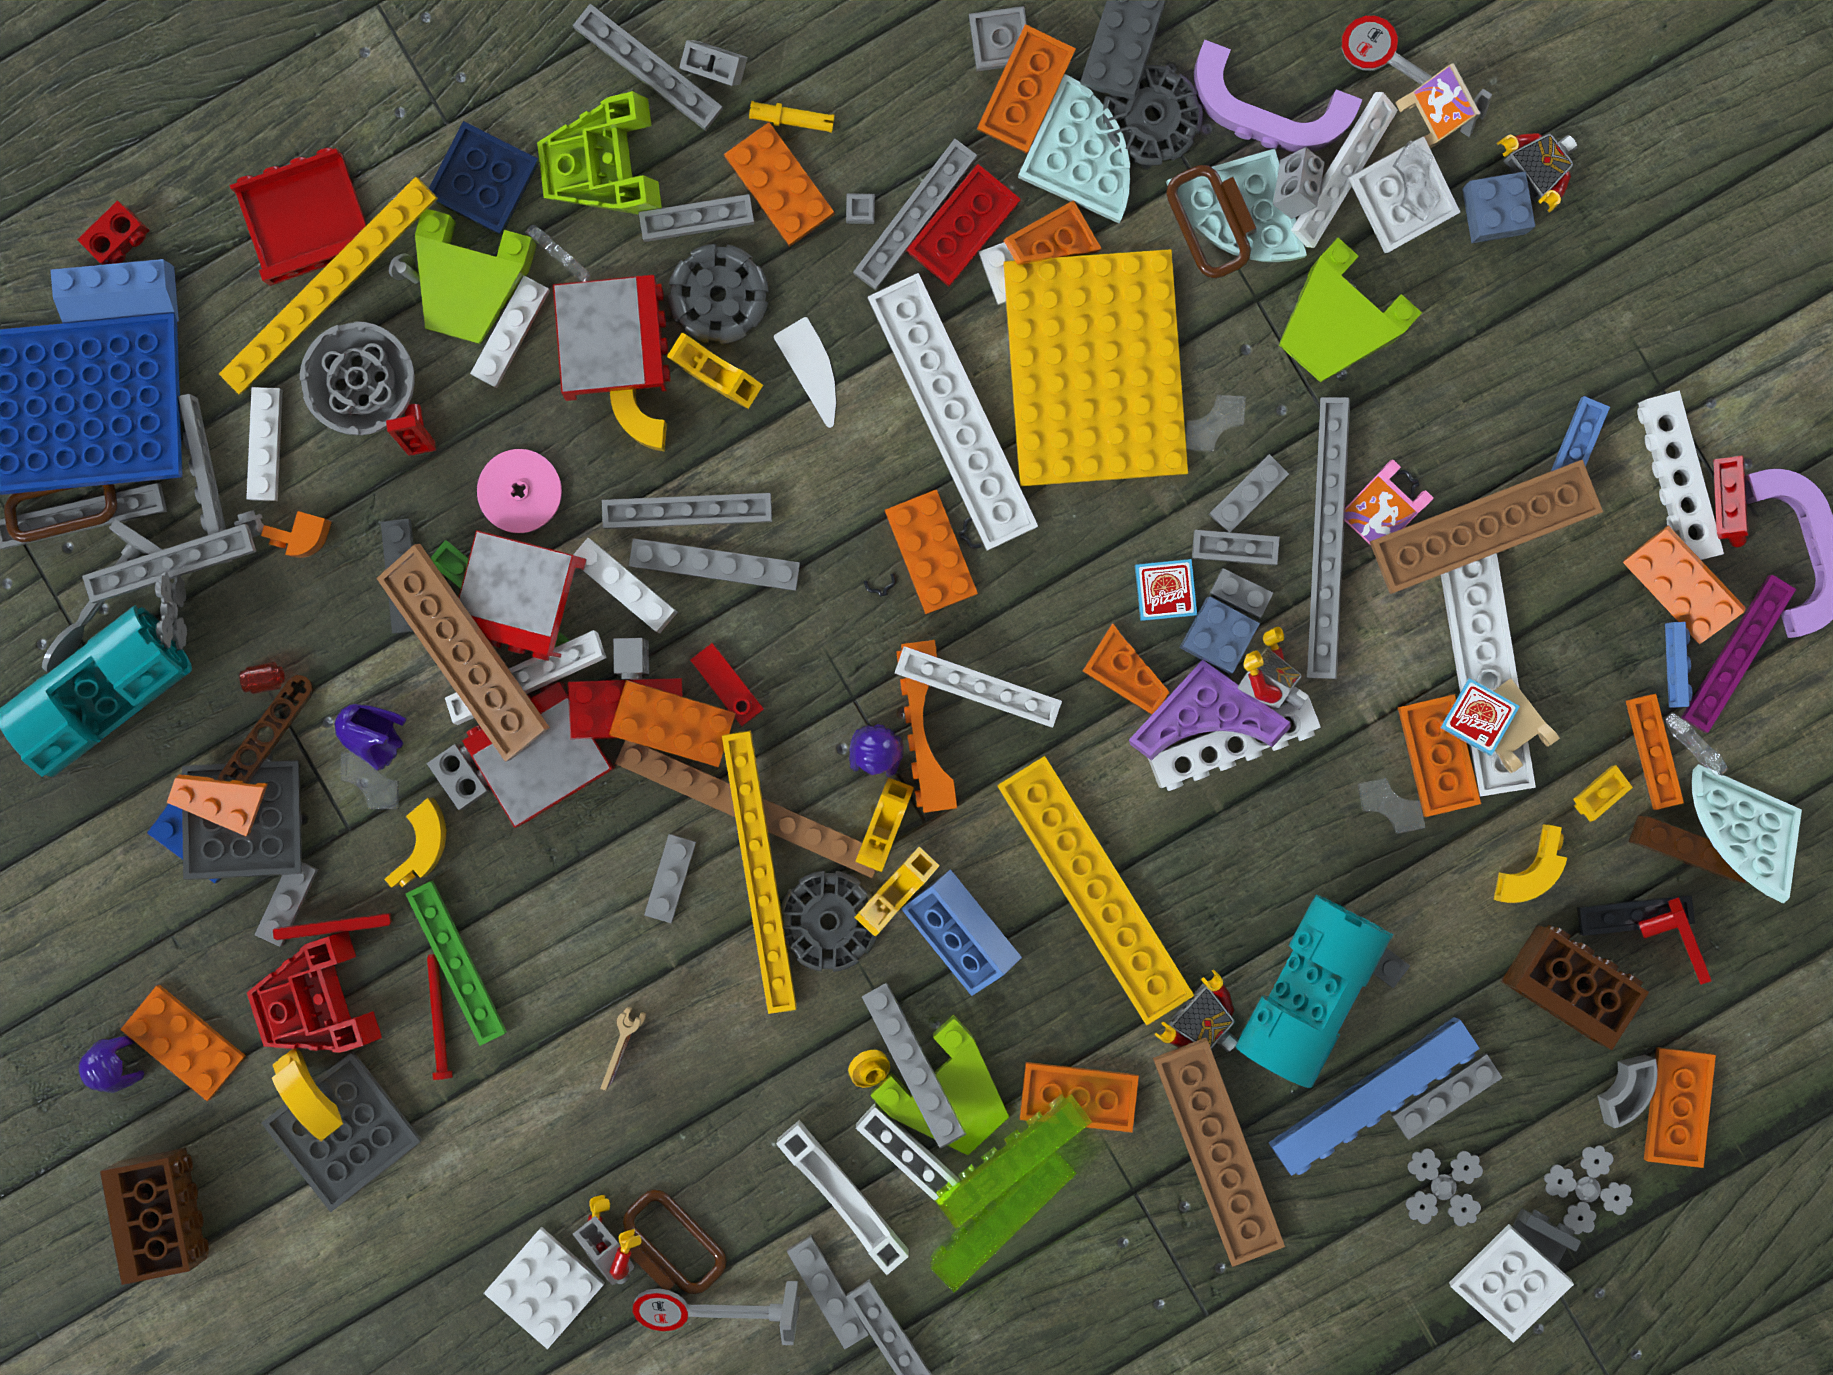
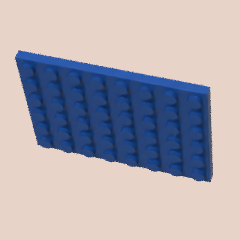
[0,313,182,495]

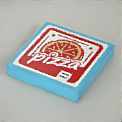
[1135,559,1197,621]
[1440,678,1520,756]

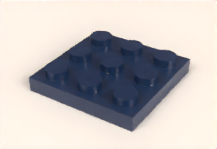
[429,121,540,236]

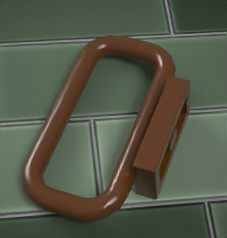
[1166,165,1257,278]
[4,484,117,542]
[623,1189,727,1295]

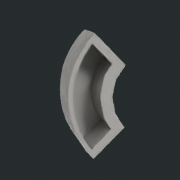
[1597,1055,1657,1129]

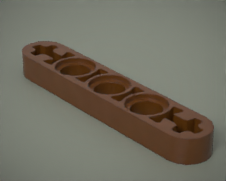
[218,675,313,784]

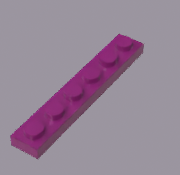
[1681,575,1796,733]

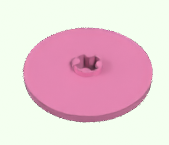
[477,449,562,533]

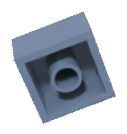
[1462,171,1535,243]
[1179,597,1260,674]

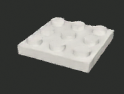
[1348,136,1460,253]
[1449,1224,1574,1343]
[484,1227,605,1349]

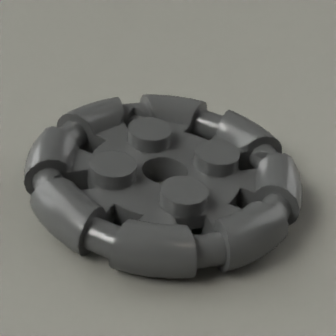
[1103,65,1203,166]
[668,244,769,344]
[780,870,878,972]

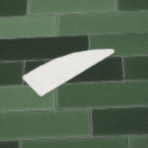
[774,317,836,428]

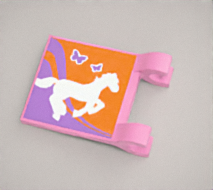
[1345,459,1433,545]

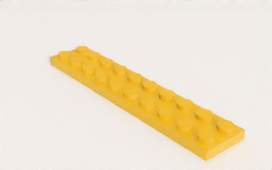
[997,756,1194,1026]

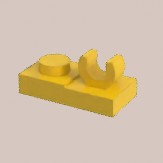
[1573,765,1633,822]

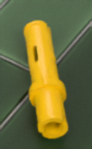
[749,101,835,133]

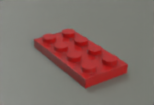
[906,164,1021,287]
[567,678,683,740]

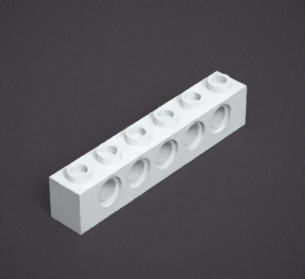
[1637,390,1724,560]
[1148,697,1321,791]

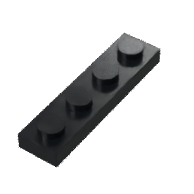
[1577,895,1695,936]

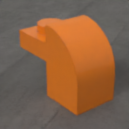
[261,511,332,558]

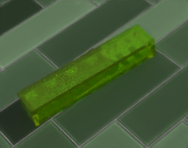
[934,1094,1092,1229]
[930,1144,1077,1293]

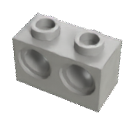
[679,40,748,86]
[1273,147,1324,219]
[613,638,649,680]
[426,744,491,810]

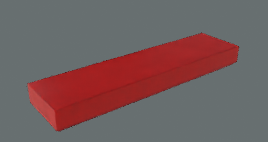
[273,913,392,940]

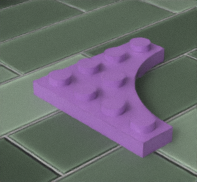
[1129,660,1291,761]

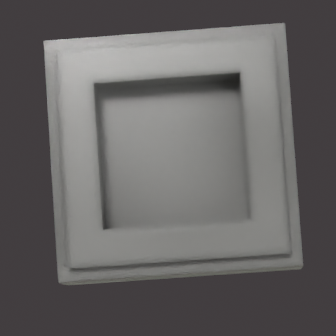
[846,193,875,224]

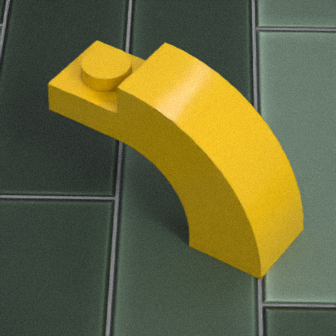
[667,333,763,409]
[610,389,667,452]
[855,777,914,872]
[384,797,446,888]
[1494,824,1567,903]
[854,847,940,936]
[272,1049,343,1141]

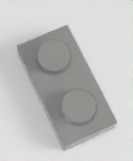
[1209,568,1273,619]

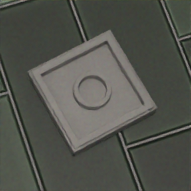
[969,6,1027,71]

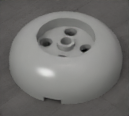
[300,322,415,435]

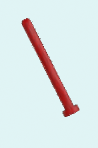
[427,954,453,1080]

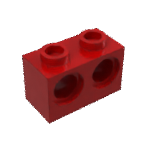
[77,200,150,265]

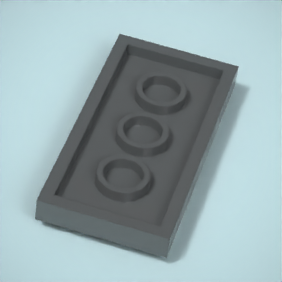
[1080,0,1167,100]

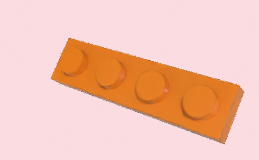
[1626,694,1684,810]

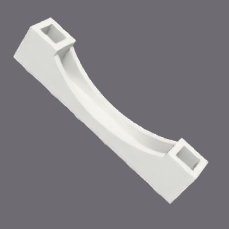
[776,1120,909,1275]

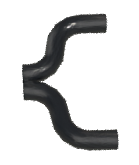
[1396,470,1419,500]
[959,517,982,549]
[864,574,896,597]

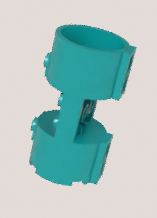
[0,605,192,777]
[1235,895,1394,1088]

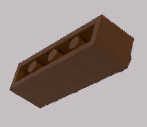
[1628,816,1746,883]

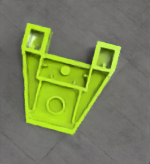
[537,91,662,214]
[415,209,537,344]
[1279,238,1422,383]
[870,1014,1009,1155]

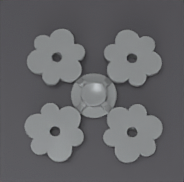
[155,572,187,649]
[1544,1145,1633,1234]
[1405,1148,1483,1226]

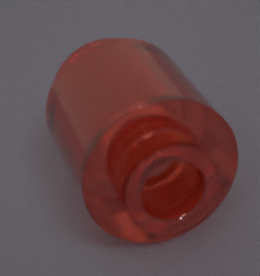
[239,662,285,694]

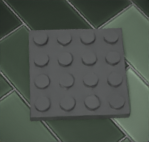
[182,760,302,880]
[261,1051,422,1212]

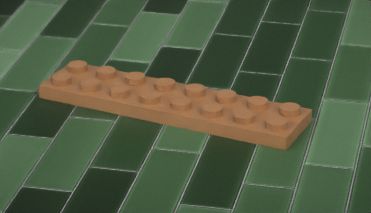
[1370,459,1603,594]
[376,544,550,762]
[1153,1038,1285,1267]

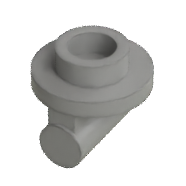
[389,253,420,283]
[234,510,264,538]

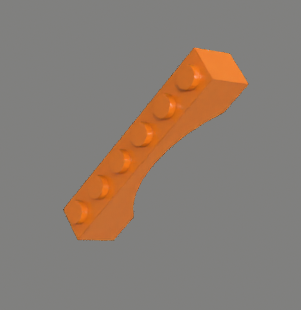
[896,640,957,813]

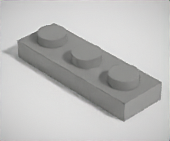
[1209,454,1289,533]
[1192,530,1279,566]
[644,834,697,923]
[255,862,319,947]

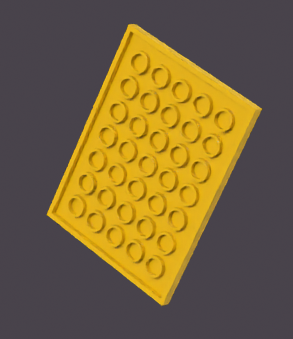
[1003,249,1188,487]

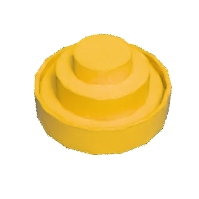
[848,1050,891,1088]

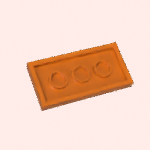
[977,24,1076,154]
[724,122,835,247]
[885,489,978,615]
[1623,525,1746,644]
[609,680,736,767]
[1398,694,1481,817]
[120,985,246,1101]
[1644,1047,1716,1168]
[1020,1062,1139,1133]

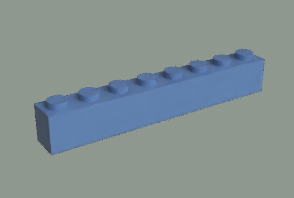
[1268,1017,1480,1176]

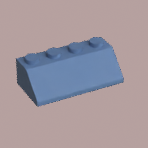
[51,259,179,323]
[901,869,1022,996]

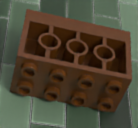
[1501,925,1649,1050]
[100,1148,209,1285]

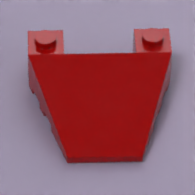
[247,931,382,1053]

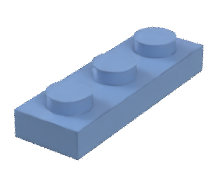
[1551,396,1610,471]
[1665,622,1692,708]

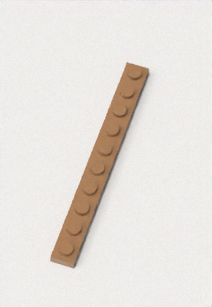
[615,740,875,878]

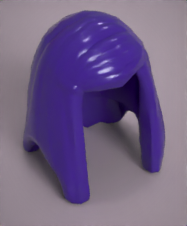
[334,704,407,770]
[849,724,904,777]
[78,1036,144,1093]

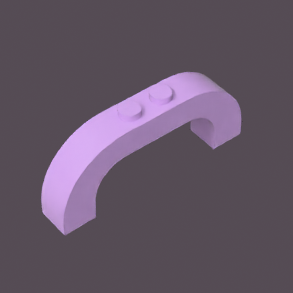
[1194,40,1362,152]
[1745,469,1833,638]

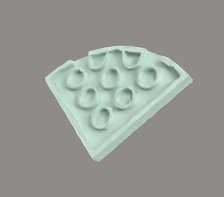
[1018,74,1130,224]
[1166,148,1307,262]
[1692,764,1802,903]

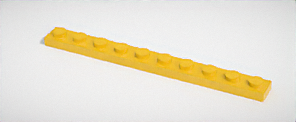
[219,177,438,394]
[722,731,797,1014]

